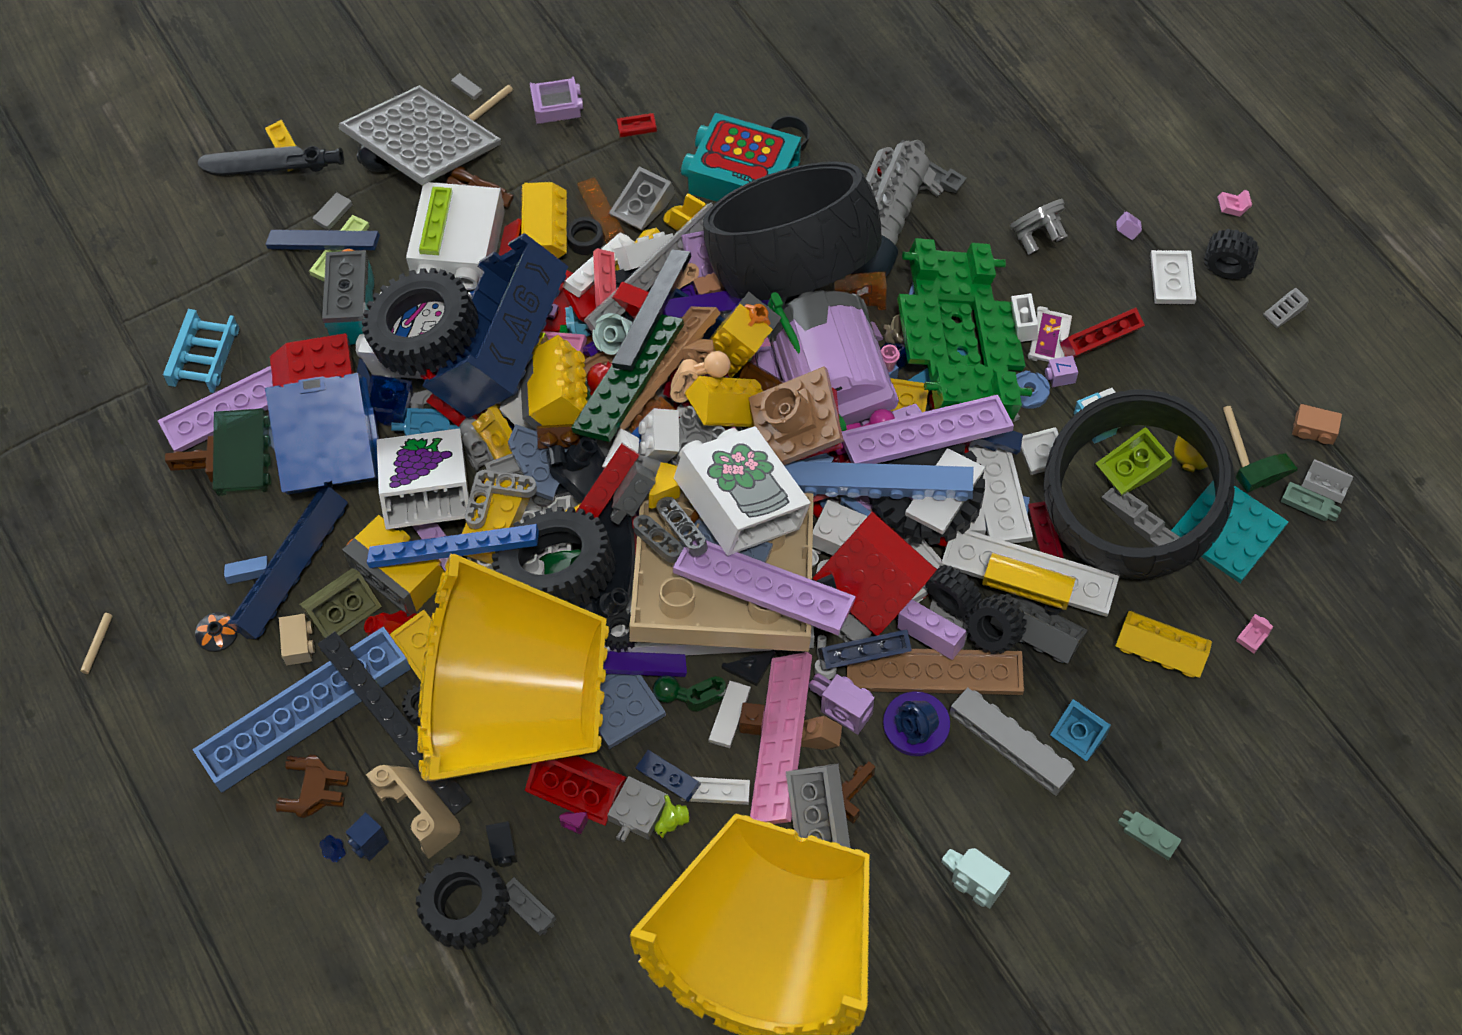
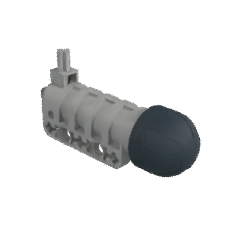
[849,140,944,284]

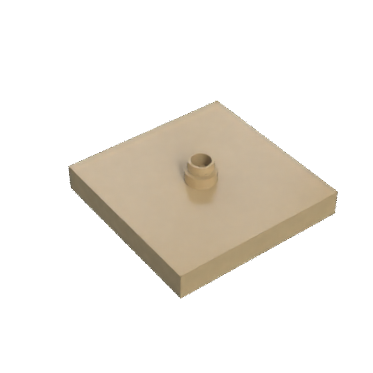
[630,491,813,652]

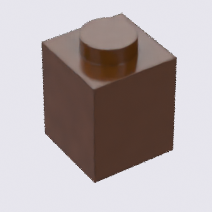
[739,702,765,735]

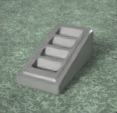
[1263,288,1309,328]

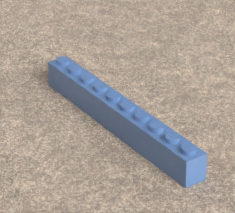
[784,461,974,501]

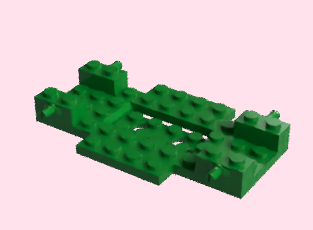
[897,238,1032,420]

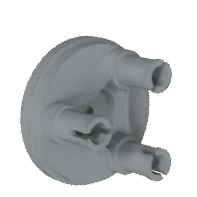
[1010,199,1068,255]
[669,406,726,466]

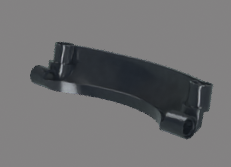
[546,436,635,618]

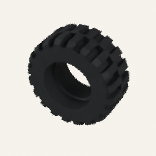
[416,855,510,950]

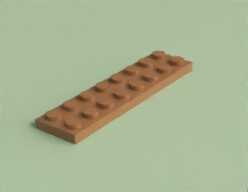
[618,306,721,430]
[847,649,1024,695]

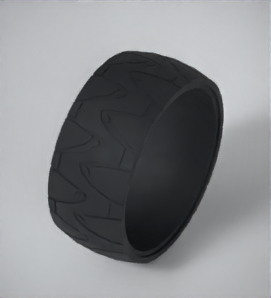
[703,162,882,300]
[1044,390,1235,579]

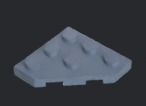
[508,424,569,501]

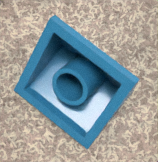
[1050,699,1111,761]

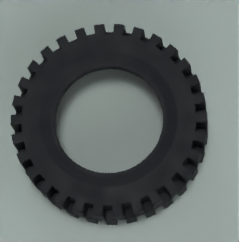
[362,268,479,376]
[492,507,616,607]

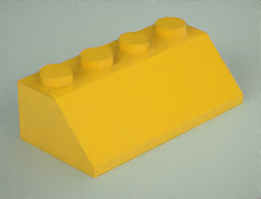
[521,182,567,258]
[685,376,763,427]
[1116,611,1212,678]

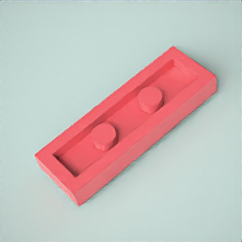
[593,248,616,307]

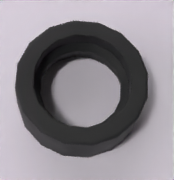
[567,217,604,255]

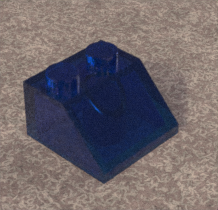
[368,375,413,426]

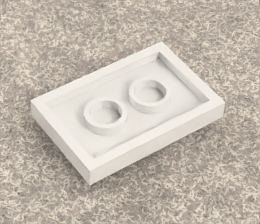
[1150,251,1196,304]

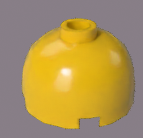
[1174,436,1208,472]

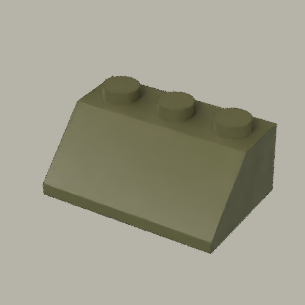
[299,568,382,639]

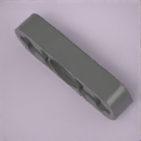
[633,515,683,563]

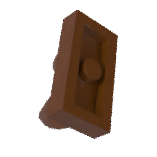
[537,424,580,449]

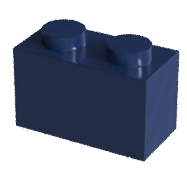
[346,812,389,861]

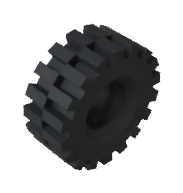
[925,565,982,619]

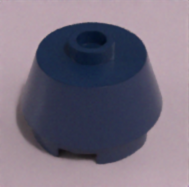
[895,701,939,744]

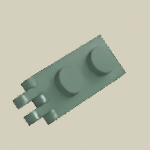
[1281,482,1341,521]
[1118,810,1181,861]

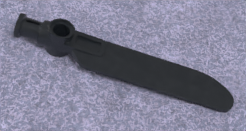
[198,146,344,176]

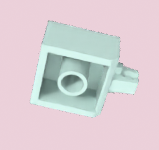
[942,848,1010,909]

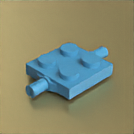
[391,408,460,436]

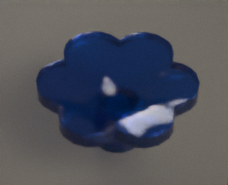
[319,835,345,862]

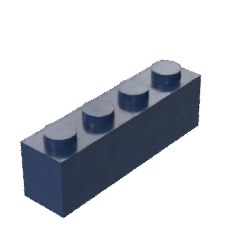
[818,630,912,670]

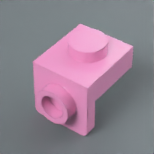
[1218,190,1252,217]
[1236,614,1273,653]

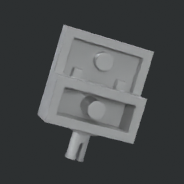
[607,776,669,842]

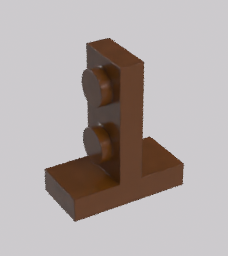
[165,436,221,482]
[841,761,875,824]

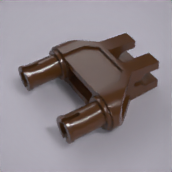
[276,754,349,818]

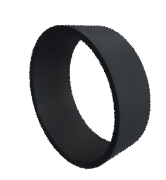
[769,116,810,151]

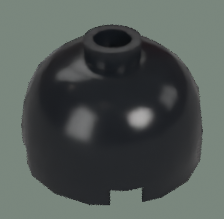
[357,144,391,172]

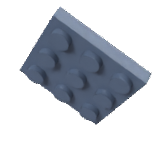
[598,674,666,749]

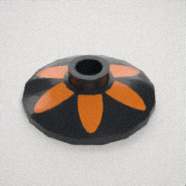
[195,612,238,652]

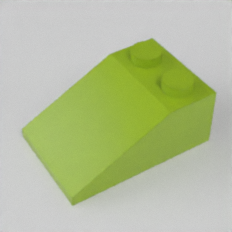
[1095,427,1172,495]

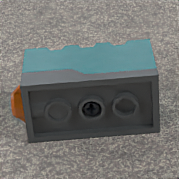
[322,249,374,344]

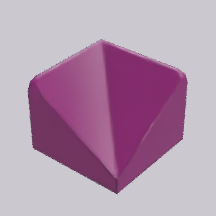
[559,811,589,834]

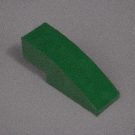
[1236,453,1298,493]

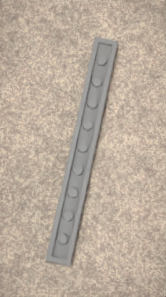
[584,203,713,332]

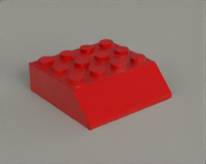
[270,333,354,387]
[813,512,937,636]

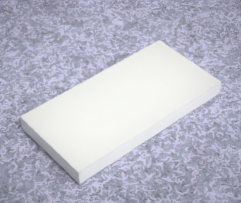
[905,448,985,534]

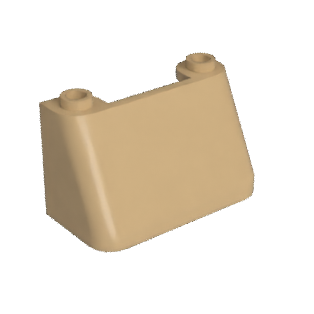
[366,765,460,859]

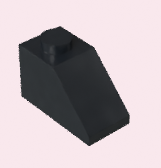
[486,821,518,867]

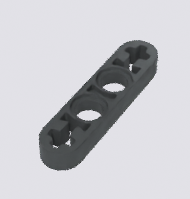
[657,497,708,556]

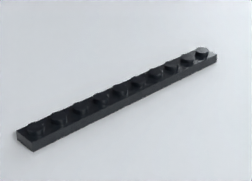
[317,631,472,816]

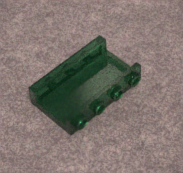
[213,408,271,496]

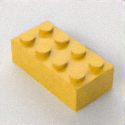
[462,478,531,564]

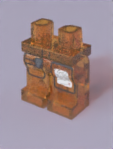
[834,272,887,310]

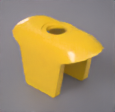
[663,194,706,231]

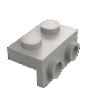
[1302,460,1353,503]

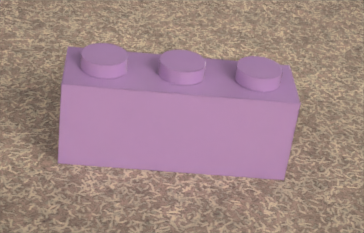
[898,600,966,660]

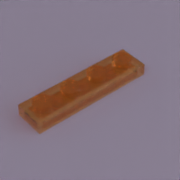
[577,177,625,243]

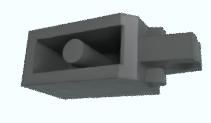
[610,462,656,524]

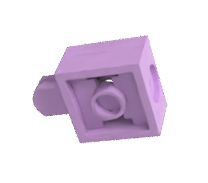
[808,673,874,735]

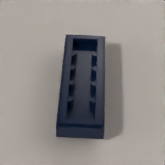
[636,750,701,802]

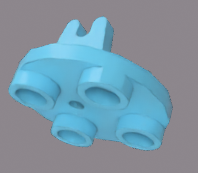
[565,306,591,336]

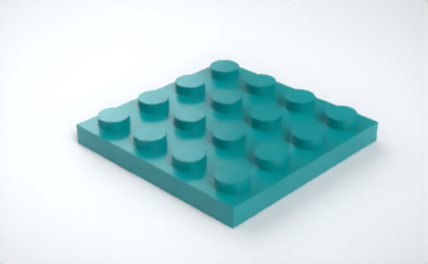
[1171,481,1289,583]

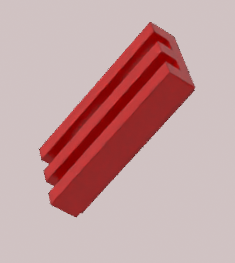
[617,113,657,137]

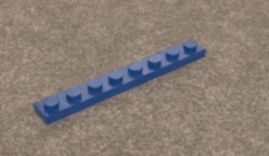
[367,524,539,568]

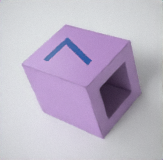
[1045,355,1078,387]

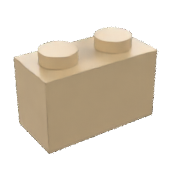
[279,614,315,665]

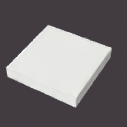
[1021,427,1070,475]

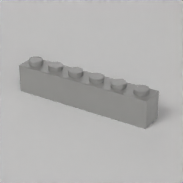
[949,687,1075,796]

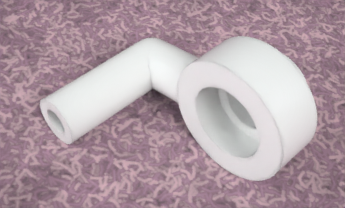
[815,635,837,680]

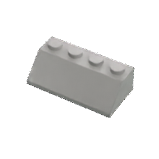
[786,764,851,848]

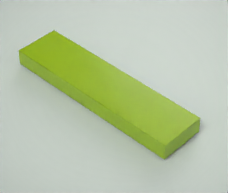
[419,187,453,255]

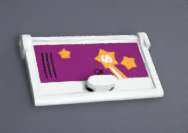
[1028,306,1072,362]

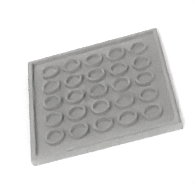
[339,85,501,185]

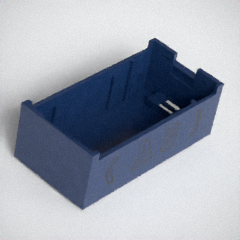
[423,233,568,418]

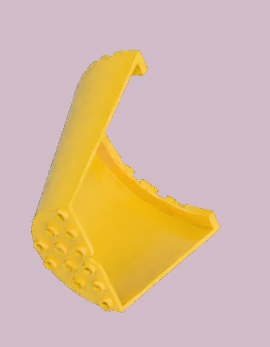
[417,554,609,781]
[630,813,869,1035]

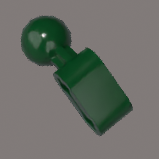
[653,675,726,712]

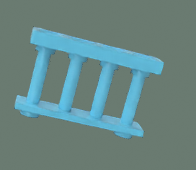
[163,309,239,393]

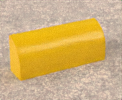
[982,552,1076,610]

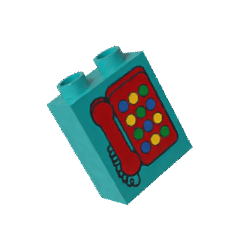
[681,113,801,202]

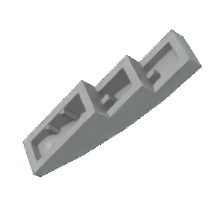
[1102,486,1181,547]

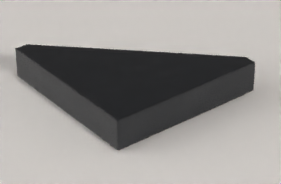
[722,650,776,686]

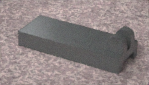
[506,878,557,936]

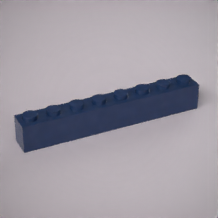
[227,487,348,639]

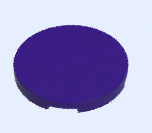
[883,692,950,756]

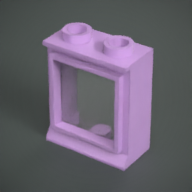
[530,76,583,124]

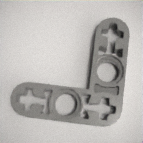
[465,470,537,529]

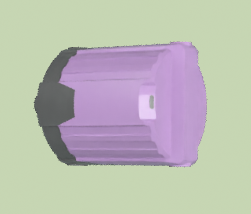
[768,290,899,425]

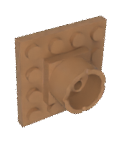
[749,366,844,465]

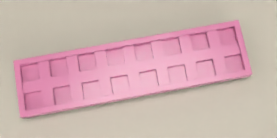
[750,652,812,824]

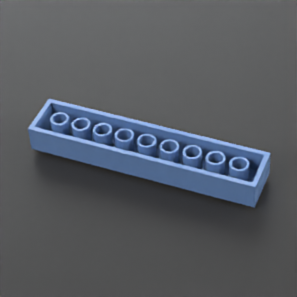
[193,627,411,793]

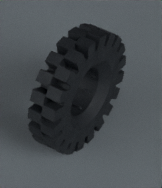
[869,443,985,545]

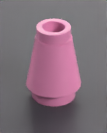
[881,345,900,372]

